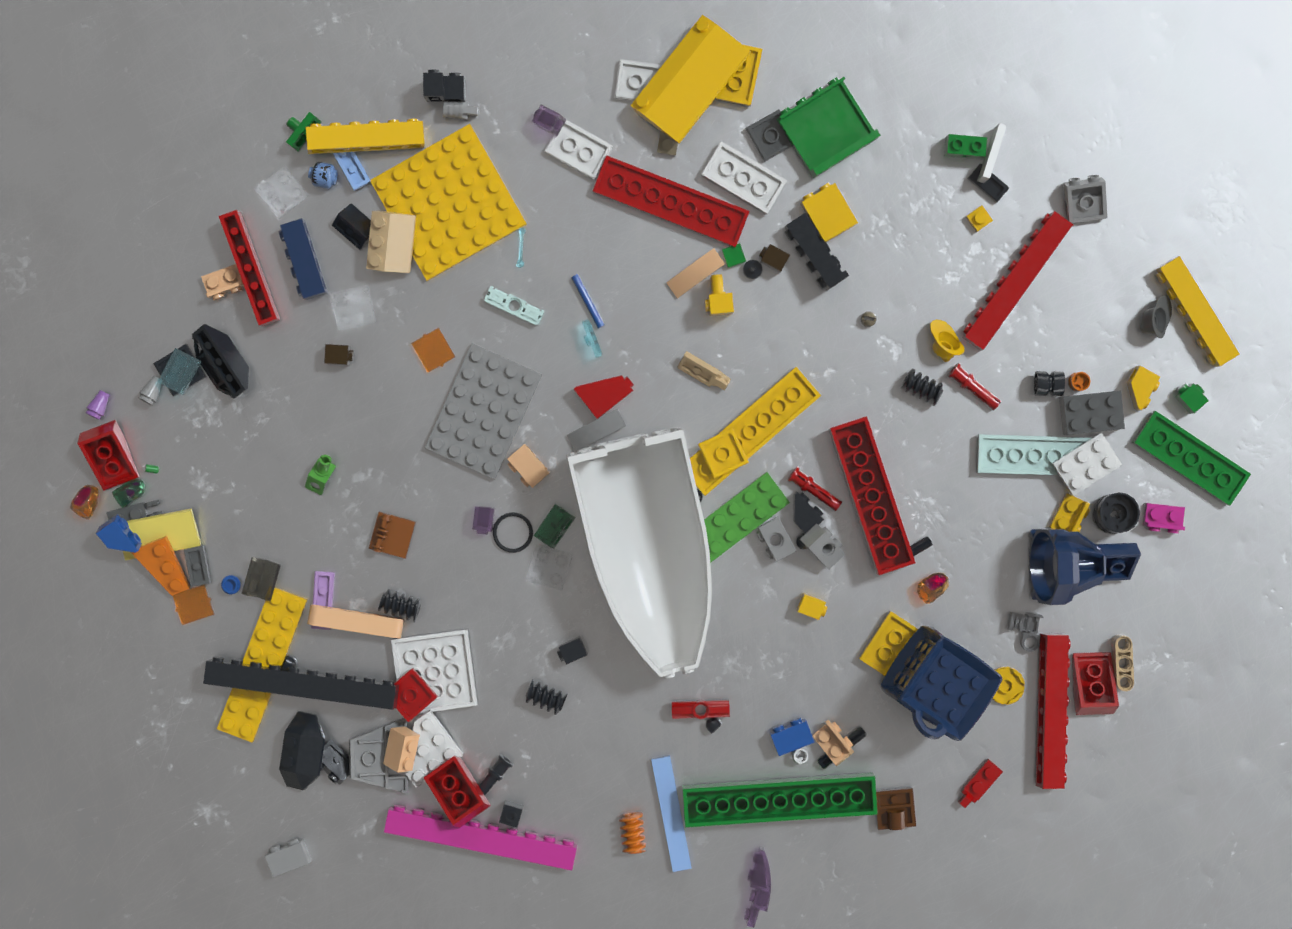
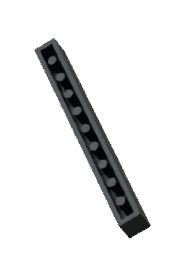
[203,657,399,710]

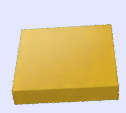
[698,428,749,479]

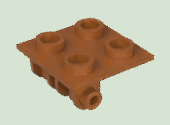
[369,512,416,559]

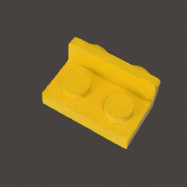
[1049,493,1090,532]

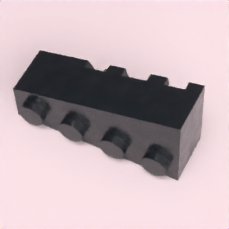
[784,213,849,291]

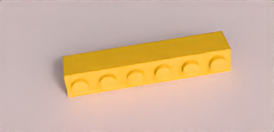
[306,119,424,154]
[1155,256,1240,367]

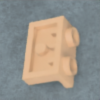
[201,264,244,300]
[812,720,854,766]

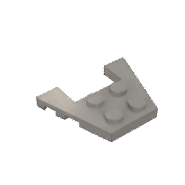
[349,718,408,794]

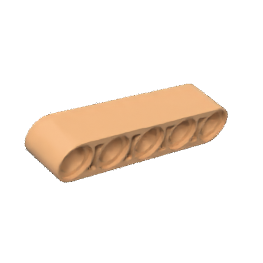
[307,605,404,638]

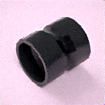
[1034,371,1065,396]

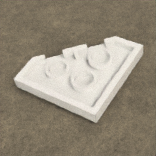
[405,709,463,788]

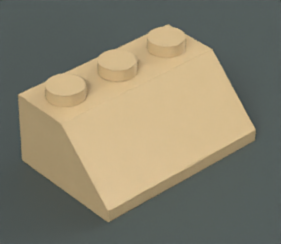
[366,210,416,273]

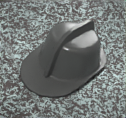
[1140,295,1172,338]

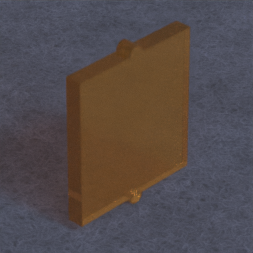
[411,328,455,372]
[173,584,215,625]

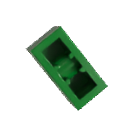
[944,134,987,160]

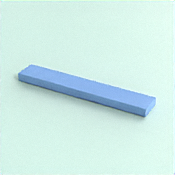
[651,755,692,872]

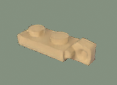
[677,351,731,390]

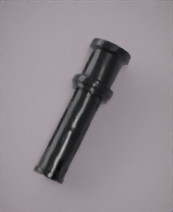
[479,754,513,795]

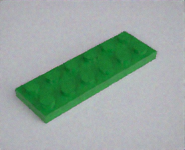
[1133,411,1251,506]

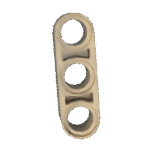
[1111,634,1134,691]

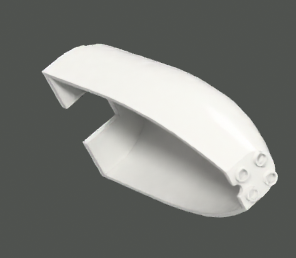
[566,428,712,679]

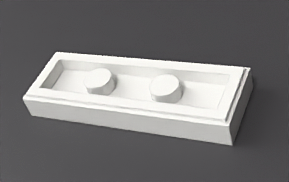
[977,123,1006,183]

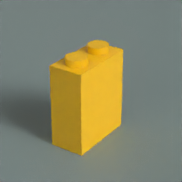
[800,182,858,242]

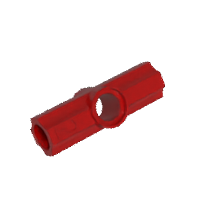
[672,700,730,719]

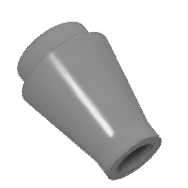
[138,375,163,405]

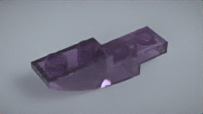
[744,847,771,928]

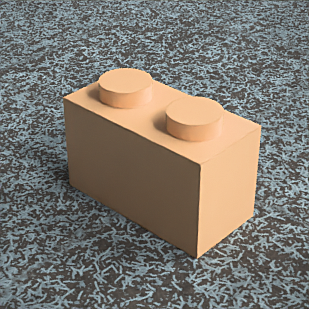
[507,444,550,488]
[383,726,420,773]

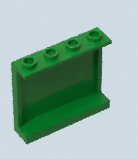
[777,77,881,179]

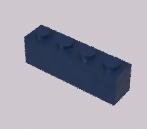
[279,218,328,300]

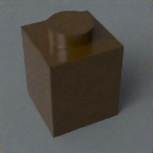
[759,244,790,273]
[324,344,354,365]

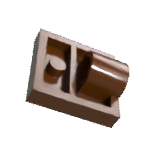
[876,787,916,830]

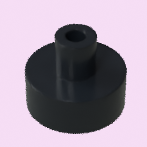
[743,260,762,279]

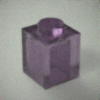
[532,105,566,136]
[472,506,495,535]

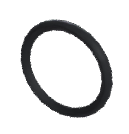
[493,512,533,553]

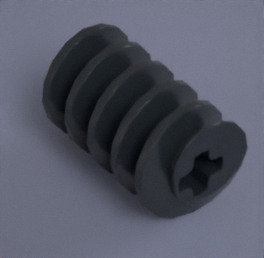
[900,368,943,406]
[378,589,421,623]
[526,679,568,715]

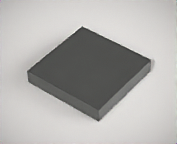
[746,109,793,162]

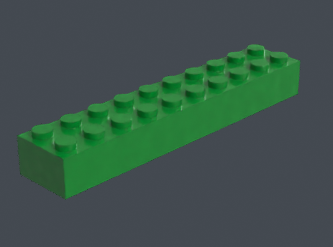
[682,772,878,828]

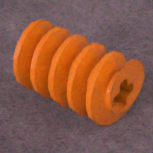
[619,812,646,854]

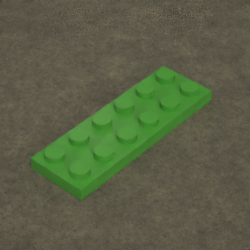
[704,472,790,563]

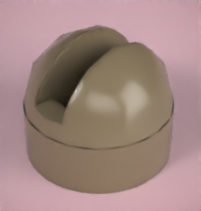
[861,311,877,327]

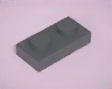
[184,545,211,587]

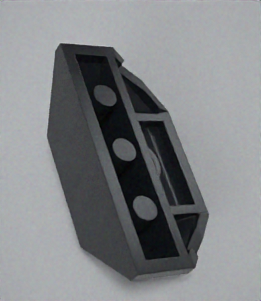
[192,324,249,399]
[279,711,325,790]

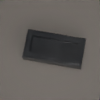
[967,163,1009,203]

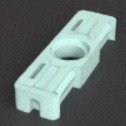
[484,286,544,325]

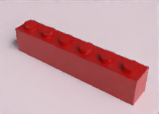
[219,210,280,327]

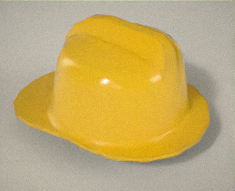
[930,319,965,362]

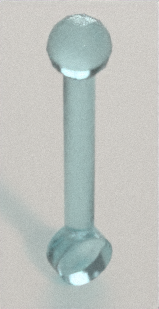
[516,227,526,268]

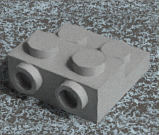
[1064,175,1107,223]

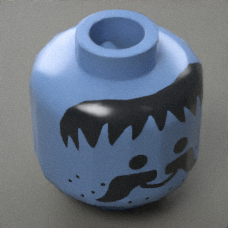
[308,162,338,189]

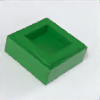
[722,243,746,268]

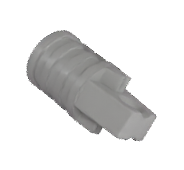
[443,101,478,120]

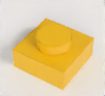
[966,205,993,232]

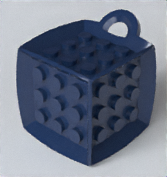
[881,625,1003,741]

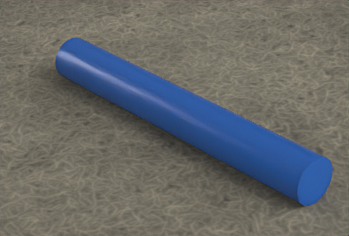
[571,274,604,328]

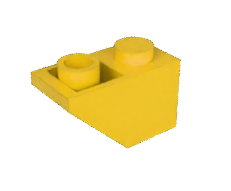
[1127,366,1160,411]

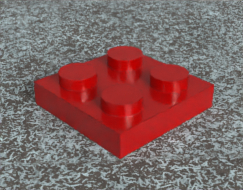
[395,668,438,722]

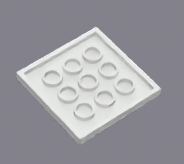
[391,629,478,716]

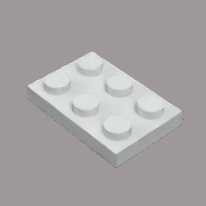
[1052,433,1122,496]

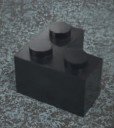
[423,69,465,102]

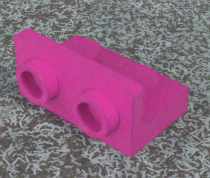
[1143,503,1185,534]

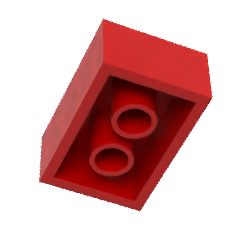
[424,755,491,828]

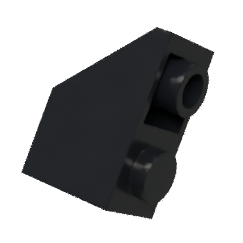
[793,491,824,534]

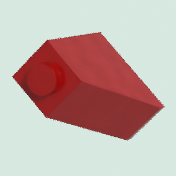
[574,375,634,419]

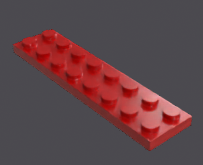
[593,155,750,247]

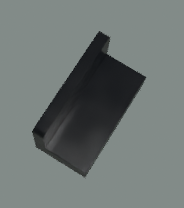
[332,204,371,250]

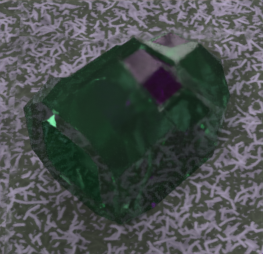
[112,479,146,508]

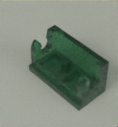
[533,504,576,549]

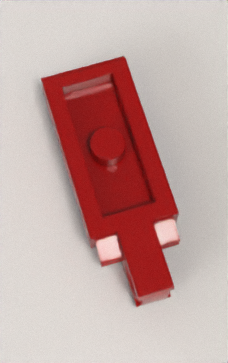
[958,759,1003,808]

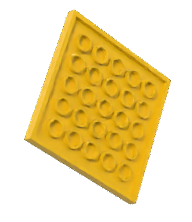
[371,124,527,281]

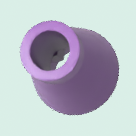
[86,390,110,420]

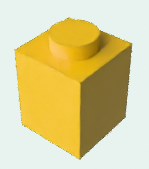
[796,593,828,620]

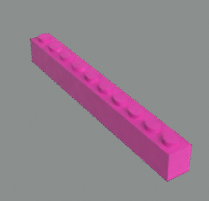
[384,805,577,871]

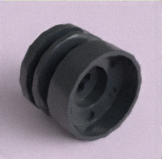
[1092,492,1140,534]

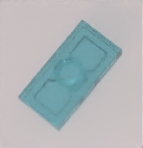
[582,320,603,358]

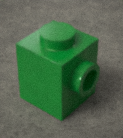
[1175,383,1209,414]

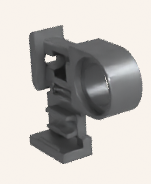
[1008,612,1044,652]

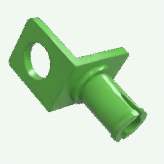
[305,455,336,495]

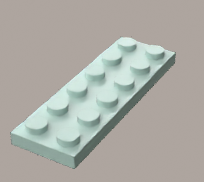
[977,434,1091,475]

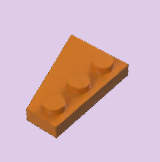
[131,536,190,596]

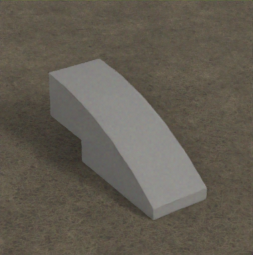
[567,409,626,452]

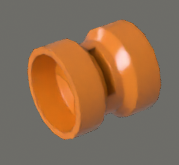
[1068,372,1091,391]

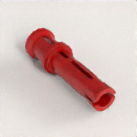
[948,363,1001,410]
[787,467,842,511]

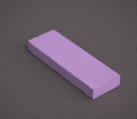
[311,571,335,630]

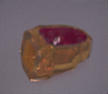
[70,485,99,520]
[917,573,949,604]

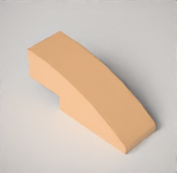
[667,248,725,299]

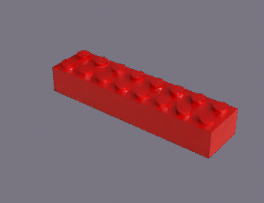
[829,416,916,575]

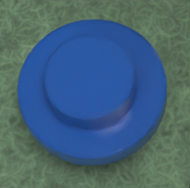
[221,575,241,594]

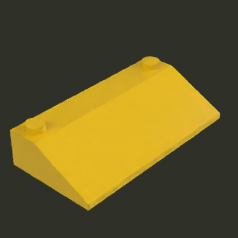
[630,15,751,143]

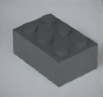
[1059,390,1125,435]

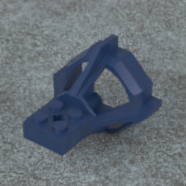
[1029,528,1141,605]

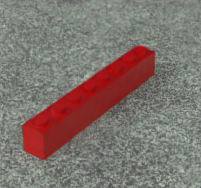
[962,211,1073,351]
[1036,633,1071,789]

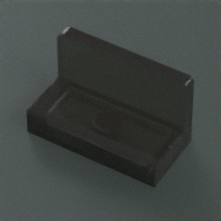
[241,557,281,601]

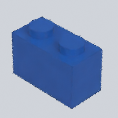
[770,717,815,756]

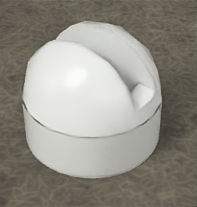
[792,748,808,764]

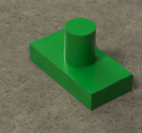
[286,112,321,152]

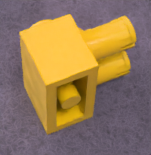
[705,274,734,316]

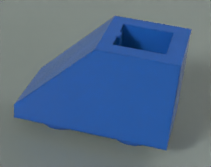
[96,514,142,553]

